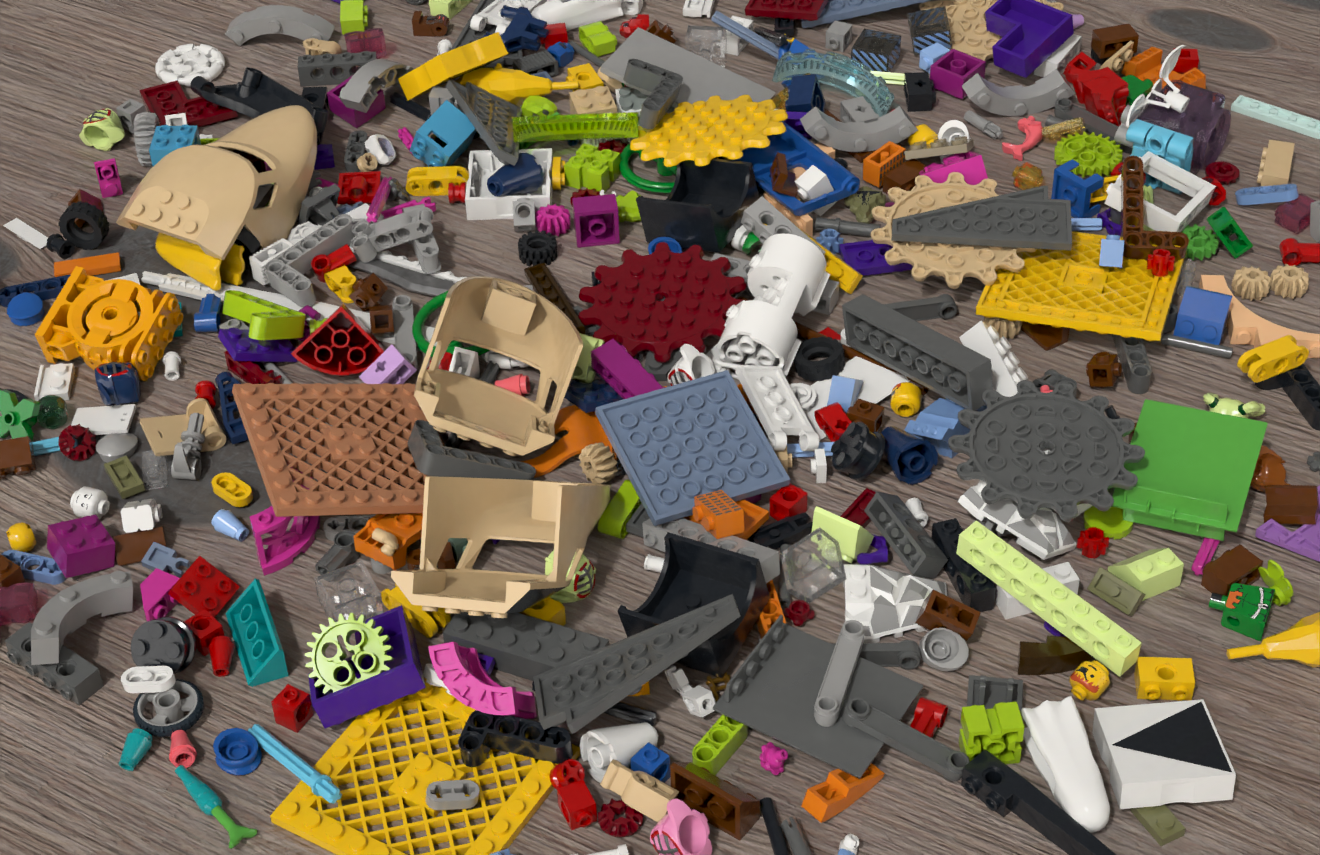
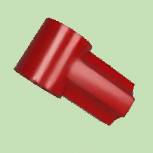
[1279,238,1320,266]
[311,244,357,283]
[910,697,948,738]

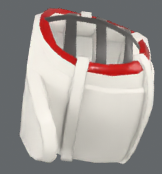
[667,344,715,386]

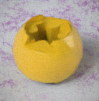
[6,522,36,553]

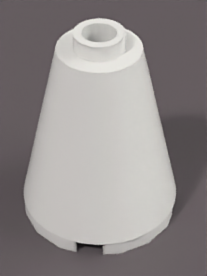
[580,722,658,783]

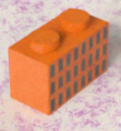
[863,141,906,188]
[692,490,745,539]

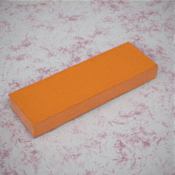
[54,252,121,277]

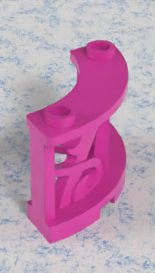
[250,469,320,576]
[428,642,537,719]

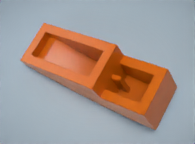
[801,763,885,823]

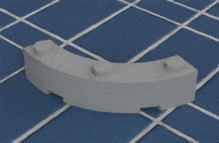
[225,5,335,46]
[339,59,414,113]
[962,69,1075,116]
[800,106,918,152]
[31,571,133,665]

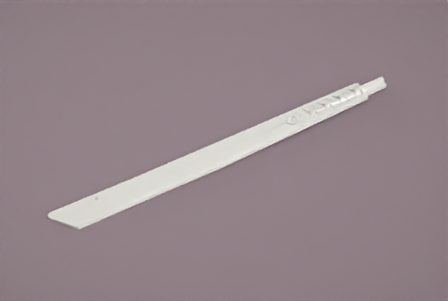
[141,271,438,351]

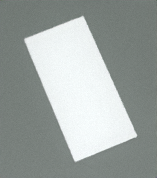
[796,353,910,441]

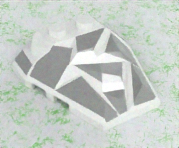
[958,480,1077,560]
[842,564,947,643]

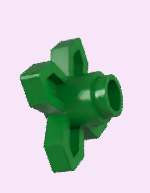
[0,390,40,441]

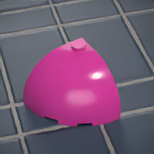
[919,151,988,185]

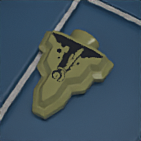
[844,186,886,224]

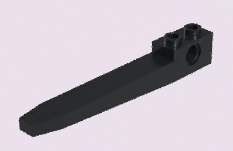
[961,749,1116,855]

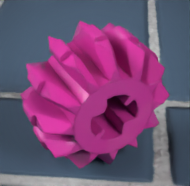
[535,203,571,237]

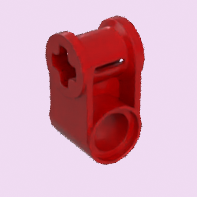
[814,402,852,442]

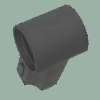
[315,530,360,580]

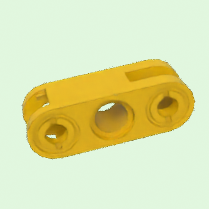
[406,166,469,196]
[1237,335,1309,383]
[380,583,451,638]

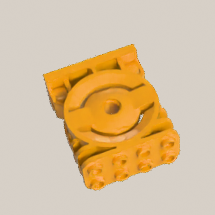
[35,266,183,381]

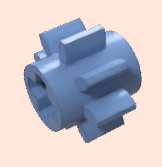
[816,229,843,254]

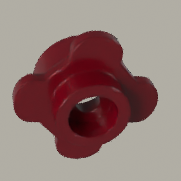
[784,600,815,626]

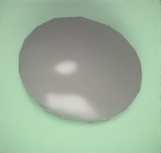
[96,433,138,463]
[918,628,969,671]

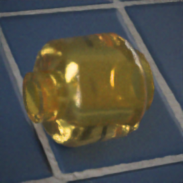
[1011,162,1044,190]

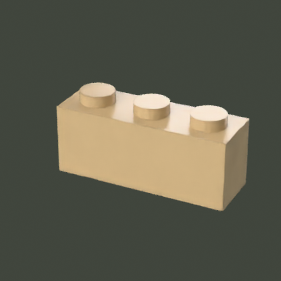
[1257,139,1295,187]

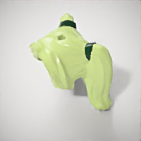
[1203,393,1265,419]

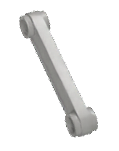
[392,295,418,377]
[814,620,865,727]

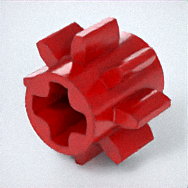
[1147,249,1175,277]
[1076,527,1109,558]

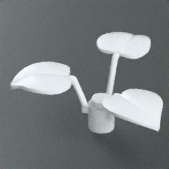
[1125,45,1190,128]

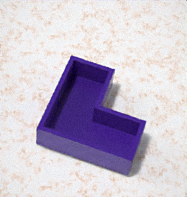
[985,0,1074,78]
[308,605,426,728]

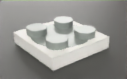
[615,87,649,120]

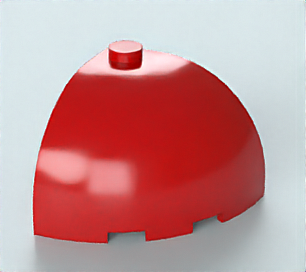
[291,303,386,375]

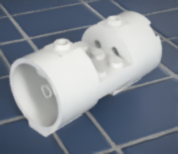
[717,233,830,377]

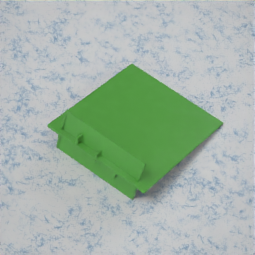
[1112,399,1268,541]

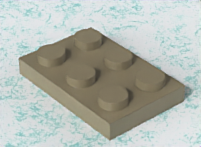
[904,136,974,160]

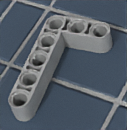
[265,214,355,307]

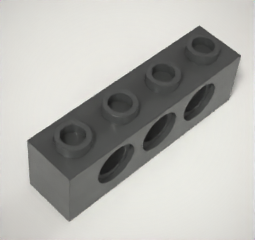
[297,51,377,87]
[864,492,948,579]
[5,622,104,706]

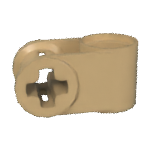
[303,38,342,56]

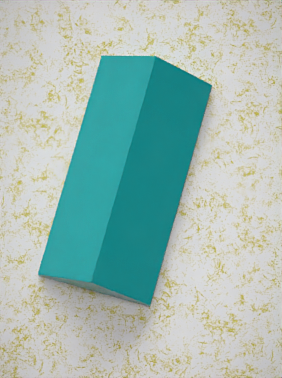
[225,578,289,687]

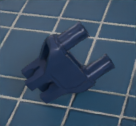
[483,5,549,52]

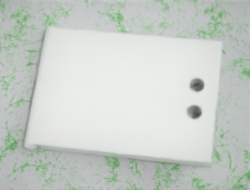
[71,404,136,435]

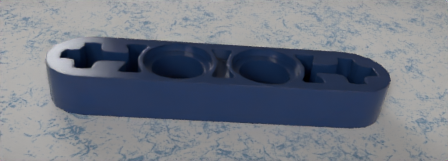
[0,274,71,307]

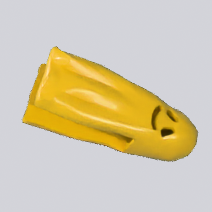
[155,232,245,291]

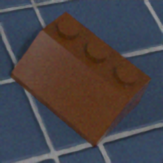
[670,762,760,841]

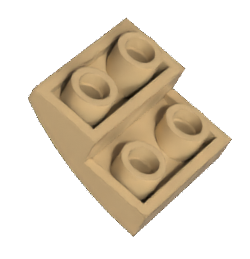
[1099,41,1134,75]

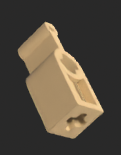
[600,759,679,822]

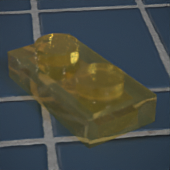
[1041,117,1086,140]

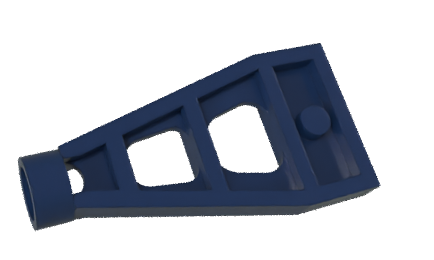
[215,372,271,445]

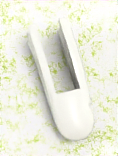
[531,0,624,31]
[1021,696,1110,833]

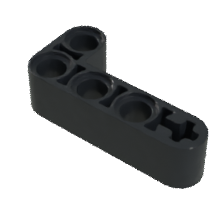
[1255,357,1320,431]
[458,710,573,767]

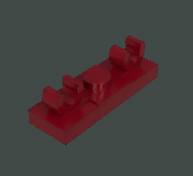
[224,351,283,384]

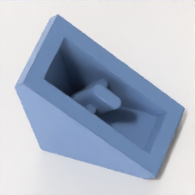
[827,375,863,414]

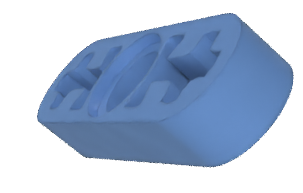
[1235,184,1299,205]
[1,550,67,585]

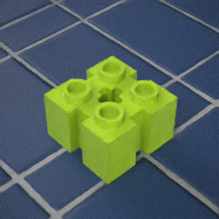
[564,143,621,193]
[958,702,1024,764]

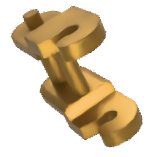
[705,673,730,702]

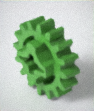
[1181,224,1219,261]

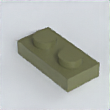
[104,456,145,499]
[1087,567,1146,616]
[1128,804,1186,846]

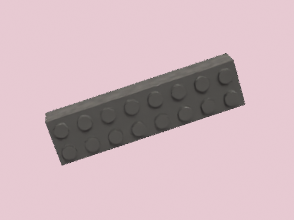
[842,294,993,411]

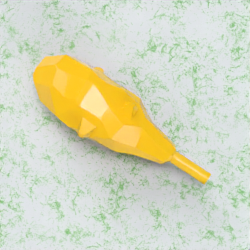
[456,63,579,107]
[1226,612,1320,668]

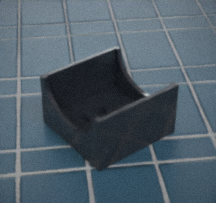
[636,158,759,253]
[617,532,770,678]

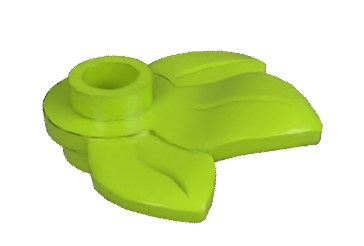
[1258,559,1293,606]

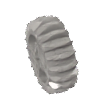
[134,112,160,167]

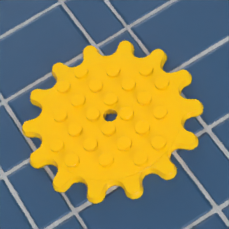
[630,95,788,167]

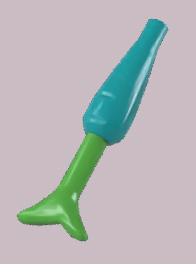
[175,765,258,849]

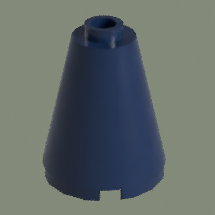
[487,152,544,196]
[881,426,938,485]

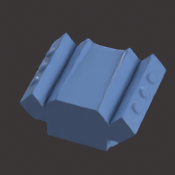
[904,398,987,459]

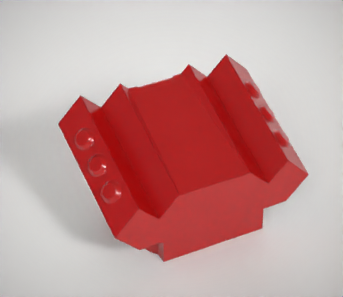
[1069,67,1129,127]

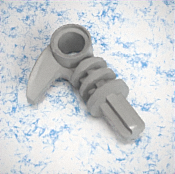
[171,413,205,480]

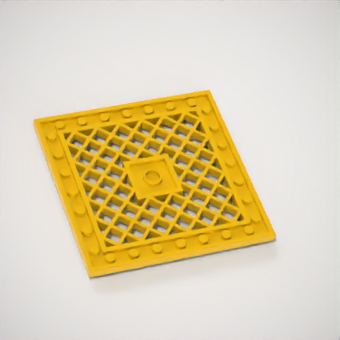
[976,231,1185,341]
[270,678,580,855]

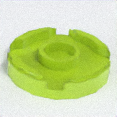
[1083,506,1133,540]

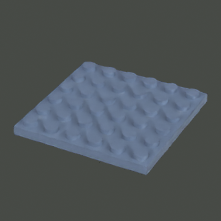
[595,370,790,526]

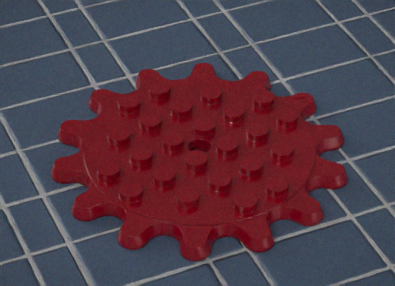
[578,242,747,363]

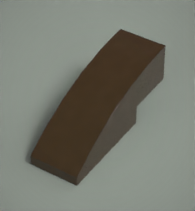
[1018,635,1098,675]

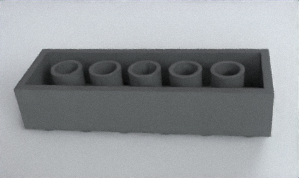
[443,612,609,681]

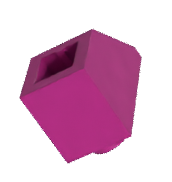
[94,158,123,198]
[140,568,180,621]

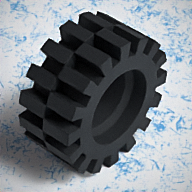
[518,230,558,267]

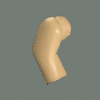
[372,528,399,556]

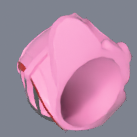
[650,799,712,855]

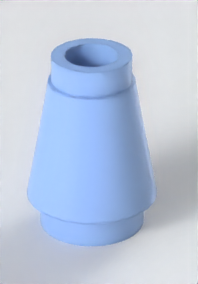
[212,509,249,542]

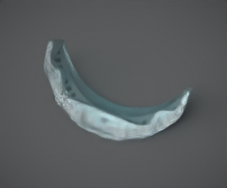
[772,49,894,117]

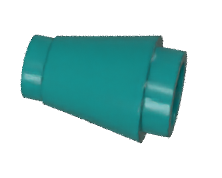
[118,728,153,771]

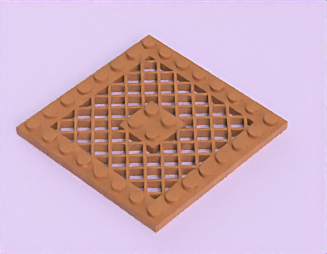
[232,383,445,517]

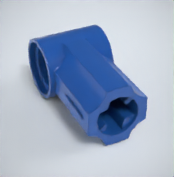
[194,294,222,332]

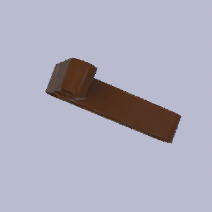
[1121,156,1189,261]

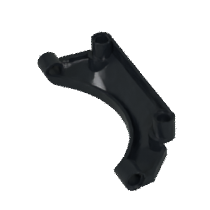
[190,67,329,141]

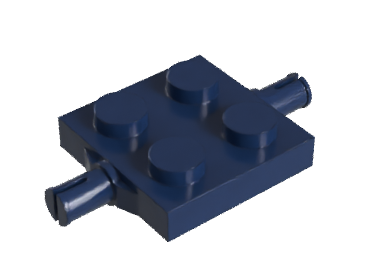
[564,379,623,413]

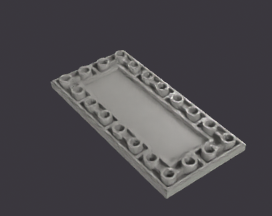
[600,27,776,108]

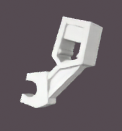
[664,665,716,718]

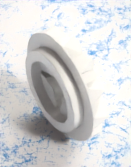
[789,383,816,411]

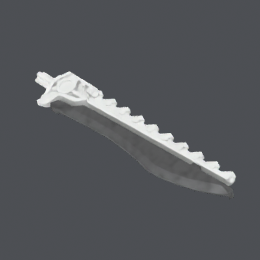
[287,221,467,297]

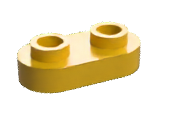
[552,157,566,190]
[211,472,253,507]

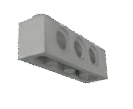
[741,196,825,255]

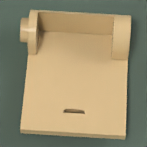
[140,398,226,457]

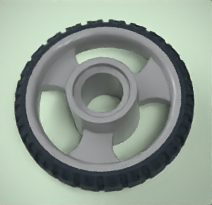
[133,679,204,737]

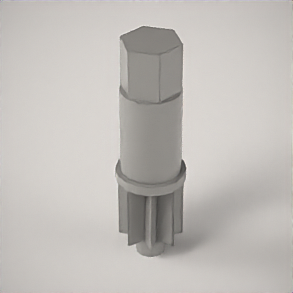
[963,110,1003,139]

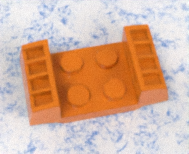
[1121,47,1206,102]
[353,513,423,570]

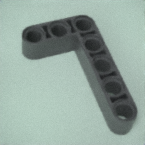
[623,59,683,129]
[1112,303,1178,394]
[407,420,536,480]

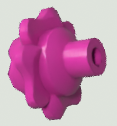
[759,742,788,776]

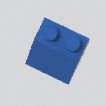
[1173,286,1232,345]

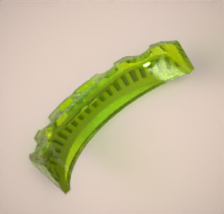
[511,112,639,142]

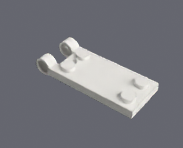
[470,0,548,35]
[735,365,819,451]

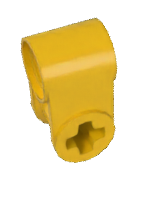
[324,265,357,304]

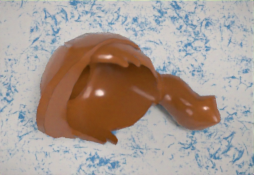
[1250,445,1290,491]

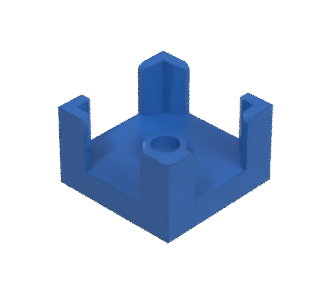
[1051,159,1104,218]

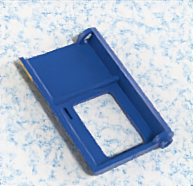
[723,121,860,216]

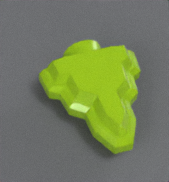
[616,190,641,222]

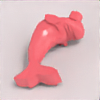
[1002,116,1043,161]

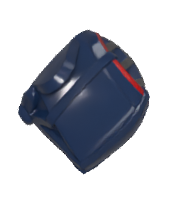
[95,362,141,406]

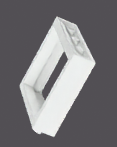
[1105,151,1216,232]

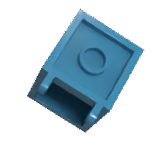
[409,100,477,167]
[149,125,201,167]

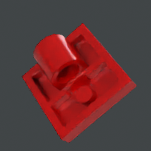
[337,171,382,205]
[168,556,240,618]

